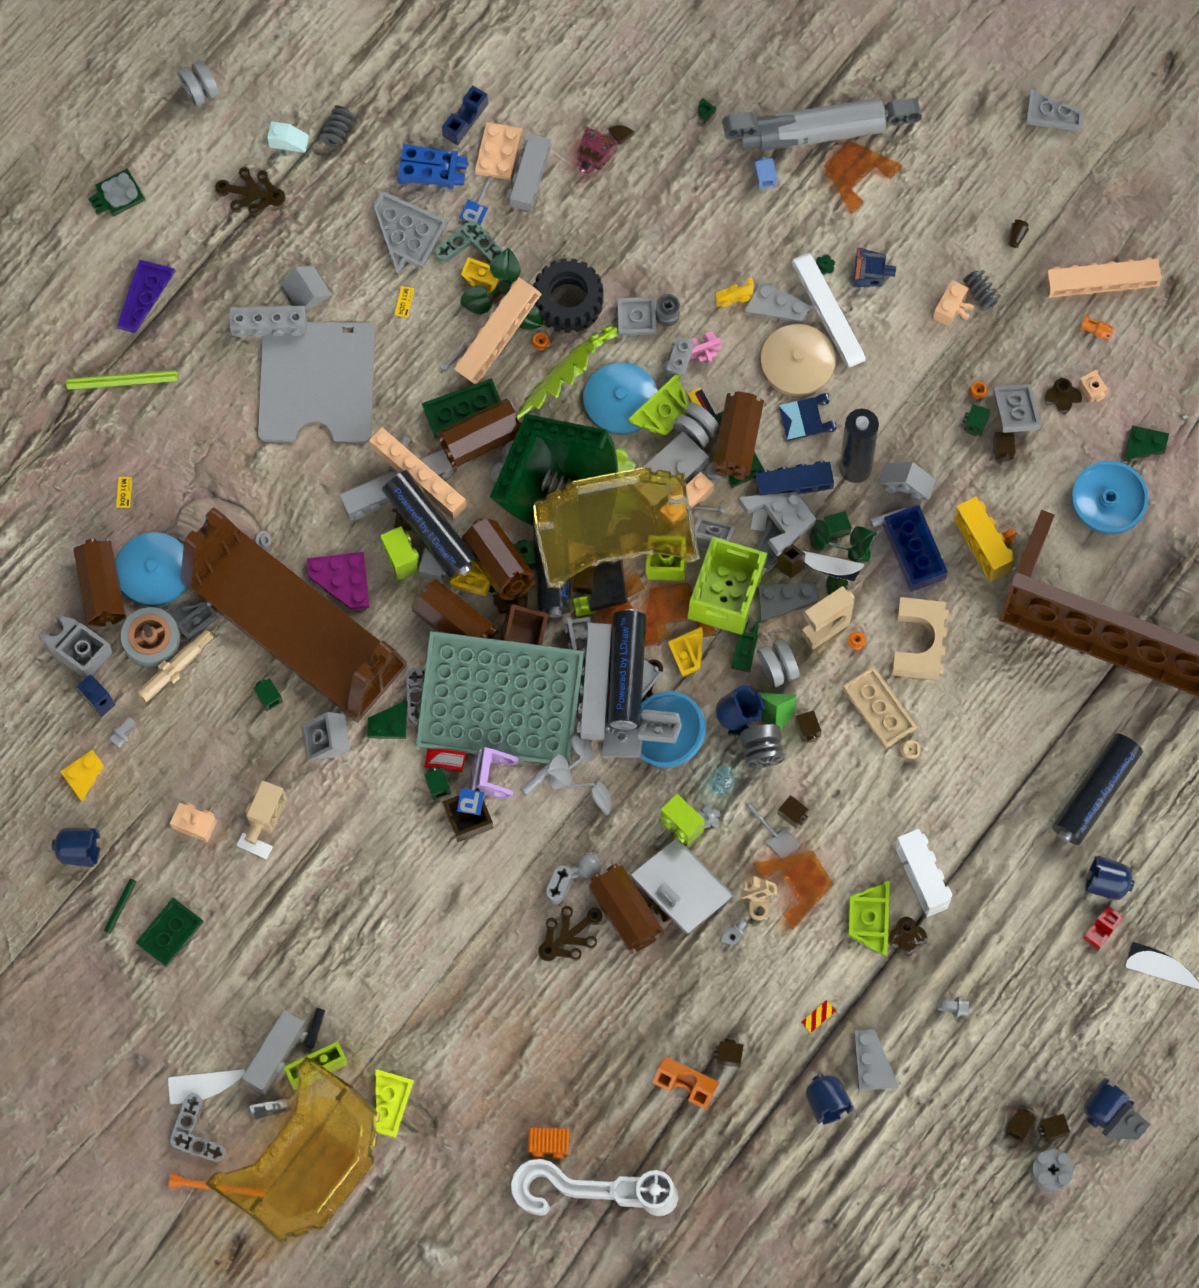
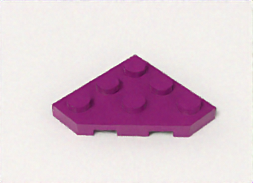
[307,552,370,610]

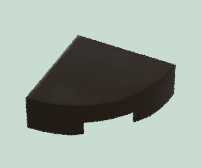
[609,125,634,145]

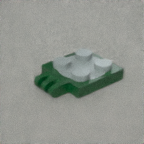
[88,168,145,217]

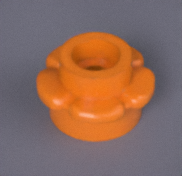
[532,332,550,350]
[969,381,988,399]
[1002,528,1017,544]
[847,631,866,650]

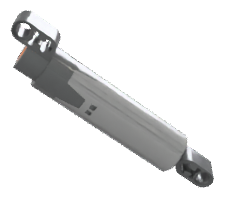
[722,98,922,151]

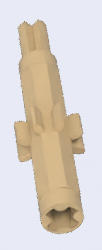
[136,630,214,703]

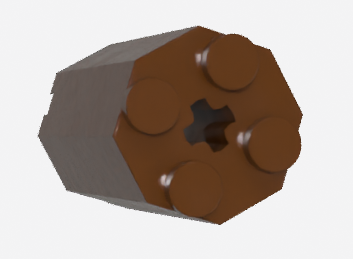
[712,391,764,480]
[437,398,521,468]
[461,518,534,600]
[74,538,126,627]
[412,579,498,639]
[589,863,664,954]

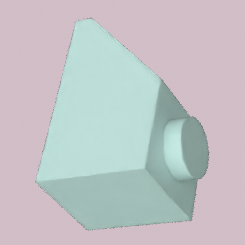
[268,121,309,153]

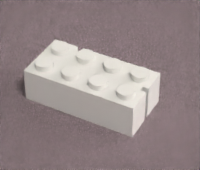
[895,829,952,917]

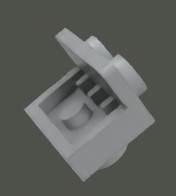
[664,336,695,379]
[564,617,591,651]
[637,710,682,743]

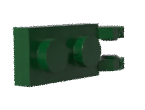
[731,620,760,673]

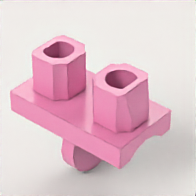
[689,331,722,364]

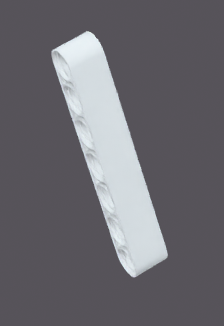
[792,252,865,368]

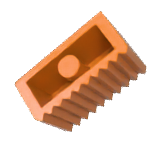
[528,1127,569,1159]

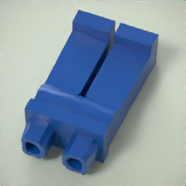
[398,144,468,189]

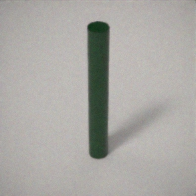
[103,878,137,934]

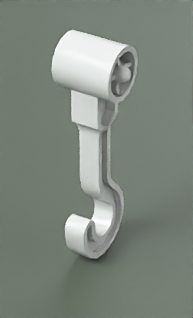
[511,1159,679,1216]

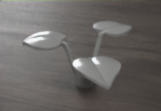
[546,732,611,816]

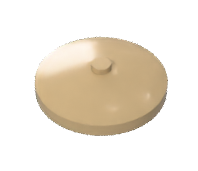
[761,324,836,396]

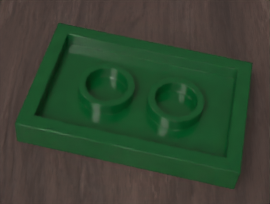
[135,897,204,968]

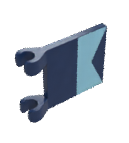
[779,393,837,441]

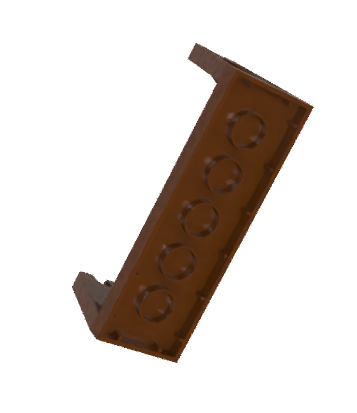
[181,507,407,723]
[999,509,1199,697]

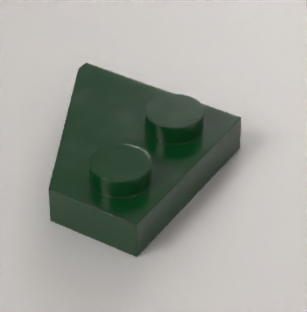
[1124,425,1169,461]
[367,701,407,739]

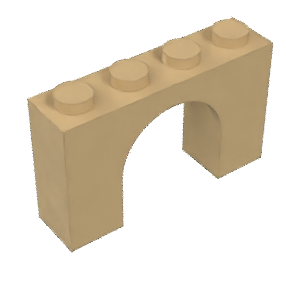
[801,586,855,650]
[892,597,949,680]

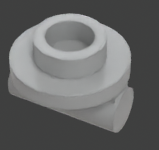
[254,530,271,550]

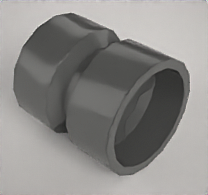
[656,294,680,326]

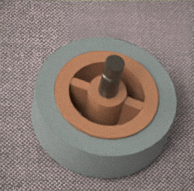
[121,607,180,667]

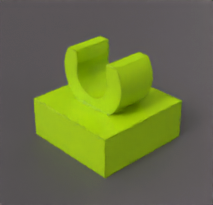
[573,595,595,618]

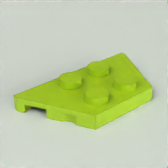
[627,374,689,437]
[848,881,890,956]

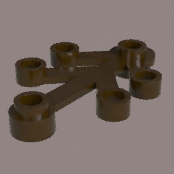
[215,167,286,216]
[538,906,602,961]

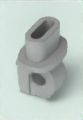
[108,717,135,748]
[721,919,748,945]
[937,997,969,1018]

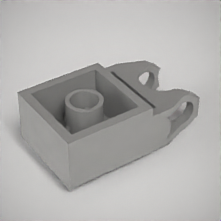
[38,614,113,679]

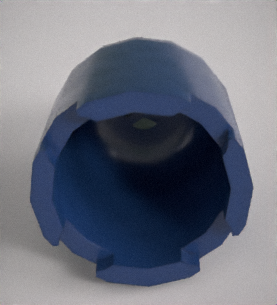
[715,685,765,731]
[52,828,100,867]
[1085,855,1135,900]
[806,1074,854,1125]
[1084,1078,1135,1129]

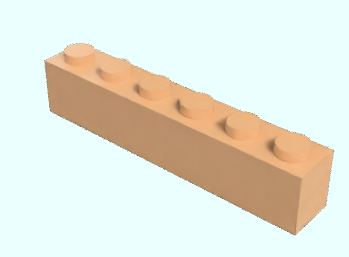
[1046,258,1162,298]
[454,278,542,384]
[369,428,466,520]

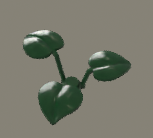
[460,248,543,330]
[810,520,877,595]

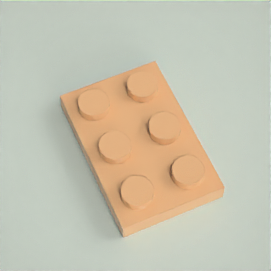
[475,122,522,181]

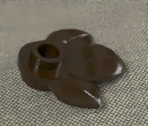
[1044,378,1082,414]
[888,917,928,956]

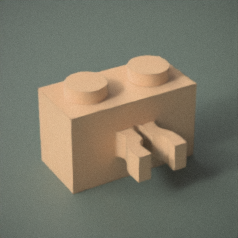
[933,280,974,327]
[170,803,217,843]

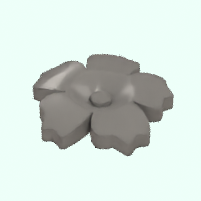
[698,805,721,829]

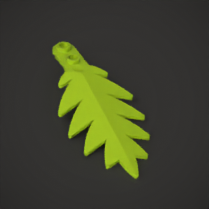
[516,325,617,419]

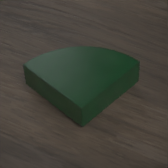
[698,98,717,123]

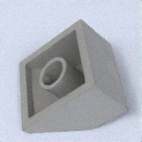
[302,712,350,761]

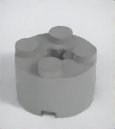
[1031,1149,1074,1193]

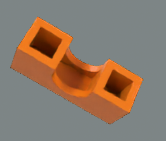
[652,1056,719,1109]

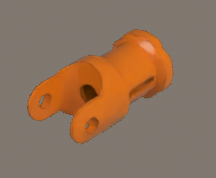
[1080,315,1115,340]

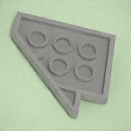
[374,191,448,275]

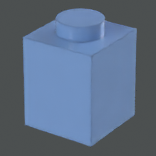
[754,158,777,189]

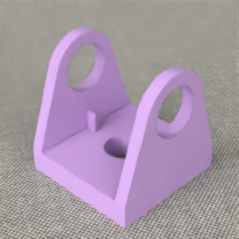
[469,747,518,798]

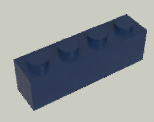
[755,461,834,495]

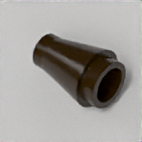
[1008,219,1029,248]

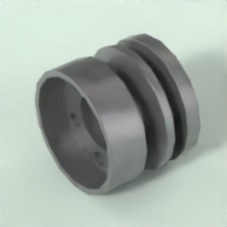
[740,724,786,769]

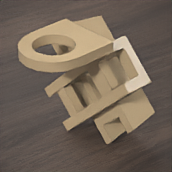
[741,876,777,921]

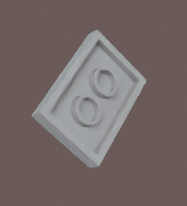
[993,384,1041,433]

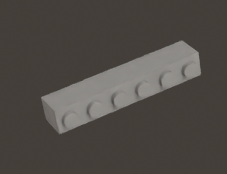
[340,449,453,520]
[577,623,612,741]

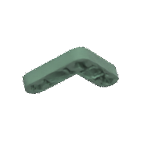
[435,221,503,263]

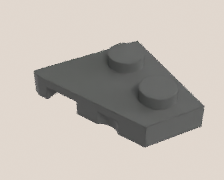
[166,602,219,641]
[247,1098,291,1121]
[1101,1104,1151,1140]

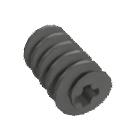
[320,105,355,147]
[963,270,1001,312]
[541,468,583,506]

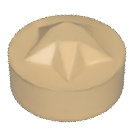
[900,740,921,759]

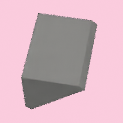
[281,266,332,311]
[691,517,735,549]

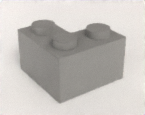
[878,462,936,502]

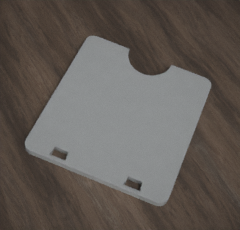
[258,322,375,443]

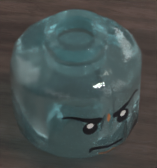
[709,766,737,796]

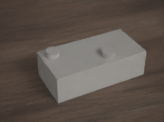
[628,431,709,514]
[242,1010,308,1097]

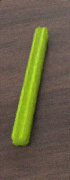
[66,370,178,390]

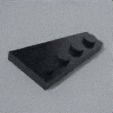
[589,534,628,612]

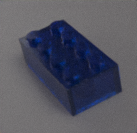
[882,505,948,592]

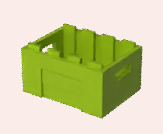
[687,537,767,635]

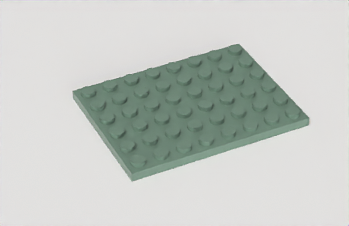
[416,631,584,766]

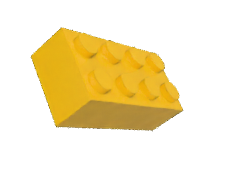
[953,496,1015,582]

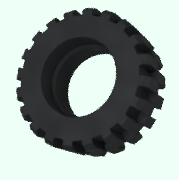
[533,258,604,333]

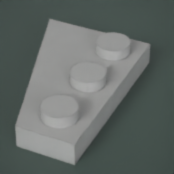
[1026,89,1084,132]
[744,281,811,324]
[854,1029,899,1091]

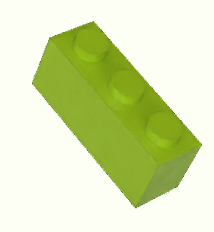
[283,1041,348,1090]

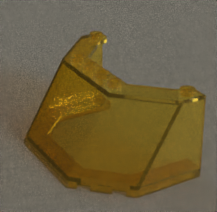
[534,467,700,588]
[206,1056,380,1243]

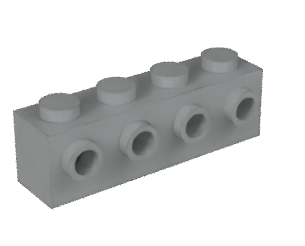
[508,134,551,212]
[230,306,307,337]

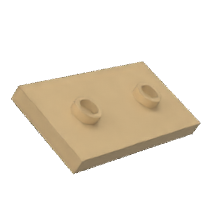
[842,666,918,750]

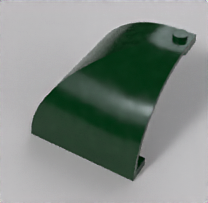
[490,414,618,548]

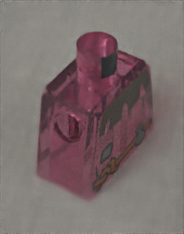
[577,127,618,174]

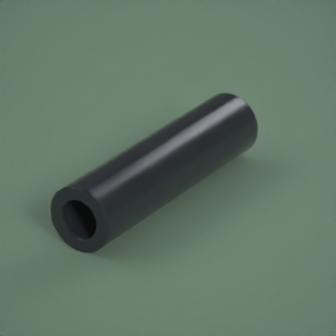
[305,1008,325,1049]

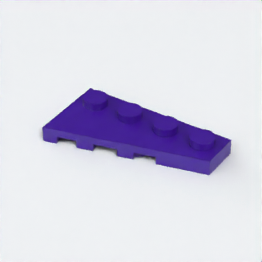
[117,260,176,333]

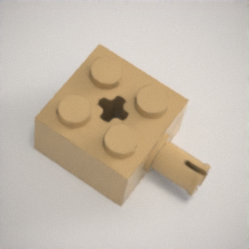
[244,780,287,844]

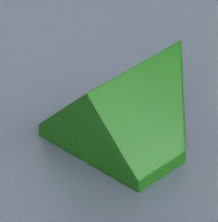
[759,693,796,731]

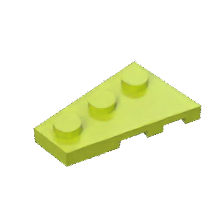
[376,1069,414,1138]

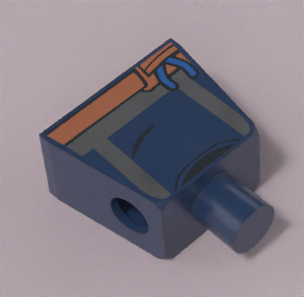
[853,247,896,287]
[76,674,115,717]

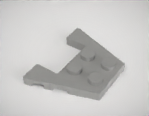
[738,492,816,556]

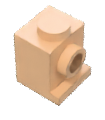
[1078,370,1108,403]

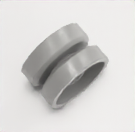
[177,59,219,107]
[672,402,720,450]
[757,639,800,688]

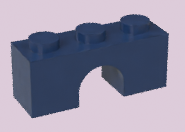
[442,85,488,146]

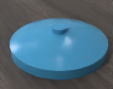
[583,362,658,435]
[1072,461,1149,535]
[116,532,187,607]
[641,691,706,768]

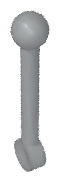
[441,342,470,371]
[690,506,725,514]

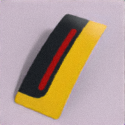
[687,387,716,417]

